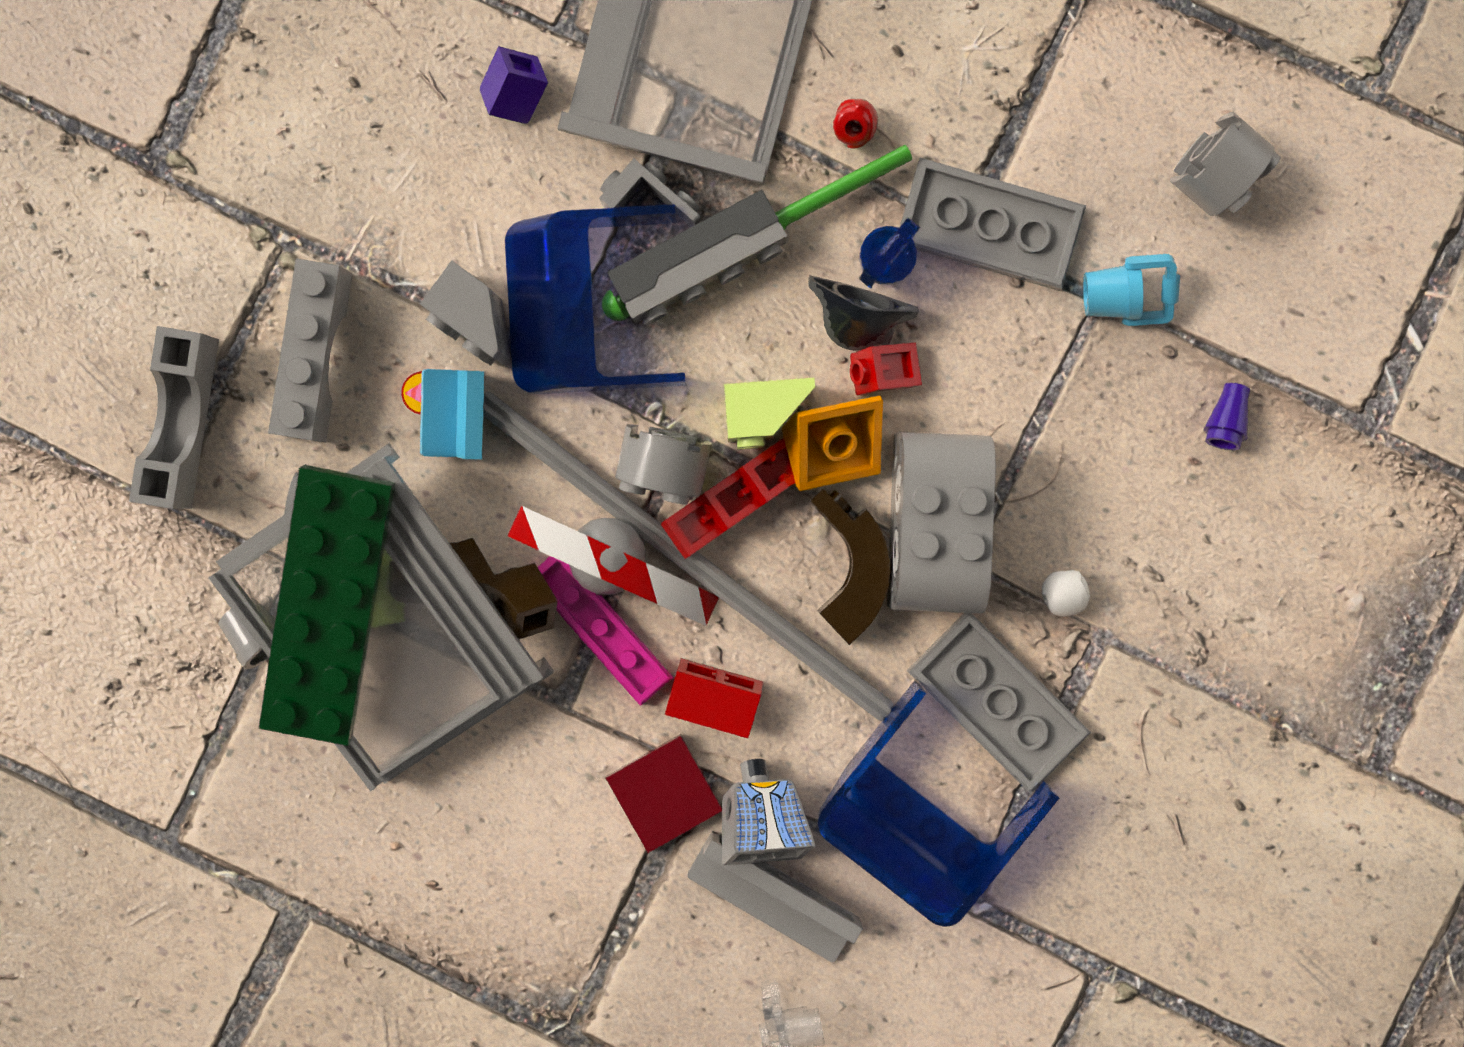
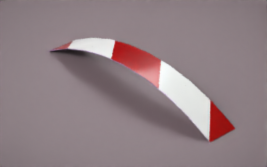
[507,506,719,626]

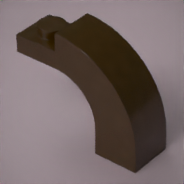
[809,489,890,645]

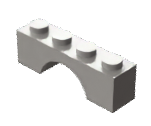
[268,258,353,443]
[129,326,219,509]

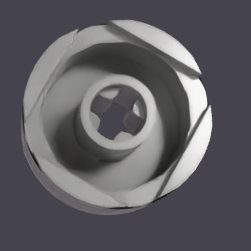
[1170,112,1280,216]
[615,424,712,505]

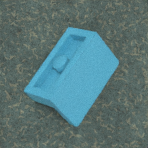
[420,369,484,460]

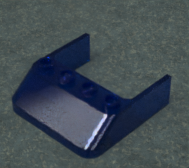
[505,204,687,394]
[818,680,1060,927]

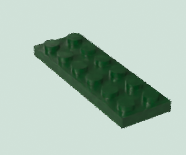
[258,465,395,746]

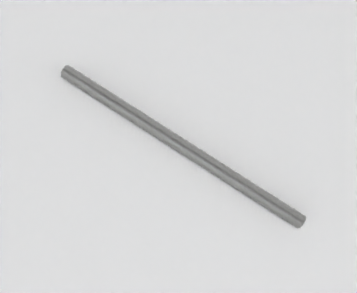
[483,391,894,721]

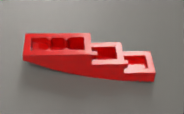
[660,438,795,559]

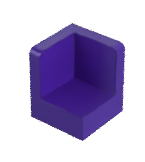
[480,46,548,124]

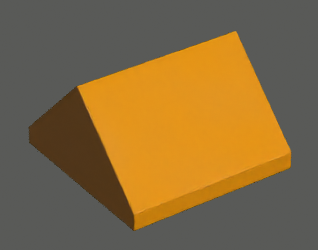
[781,396,883,491]

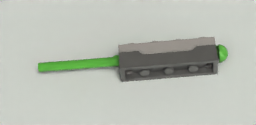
[602,145,912,325]

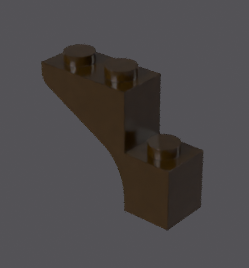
[389,538,558,639]

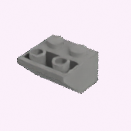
[420,260,511,366]

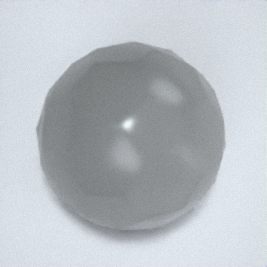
[569,518,646,595]

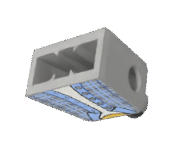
[722,759,815,865]

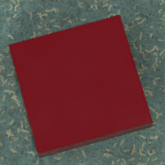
[605,734,722,853]

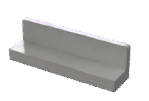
[687,831,863,962]

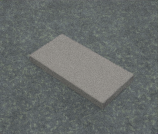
[895,158,1086,291]
[907,613,1091,793]

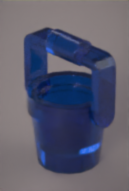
[859,217,921,288]

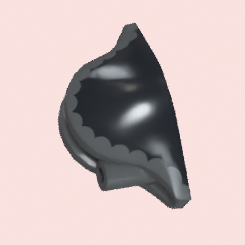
[808,275,919,351]

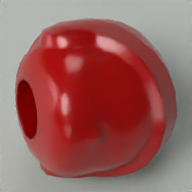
[833,99,878,149]

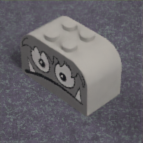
[887,432,996,613]

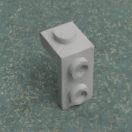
[599,158,701,227]

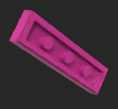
[538,556,673,706]

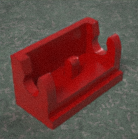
[664,658,763,739]

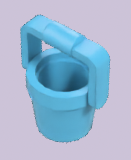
[1083,254,1180,326]

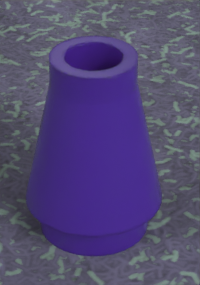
[1203,383,1250,450]

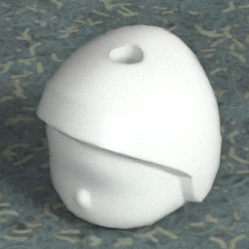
[1042,570,1090,617]

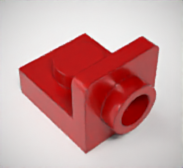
[850,342,922,396]

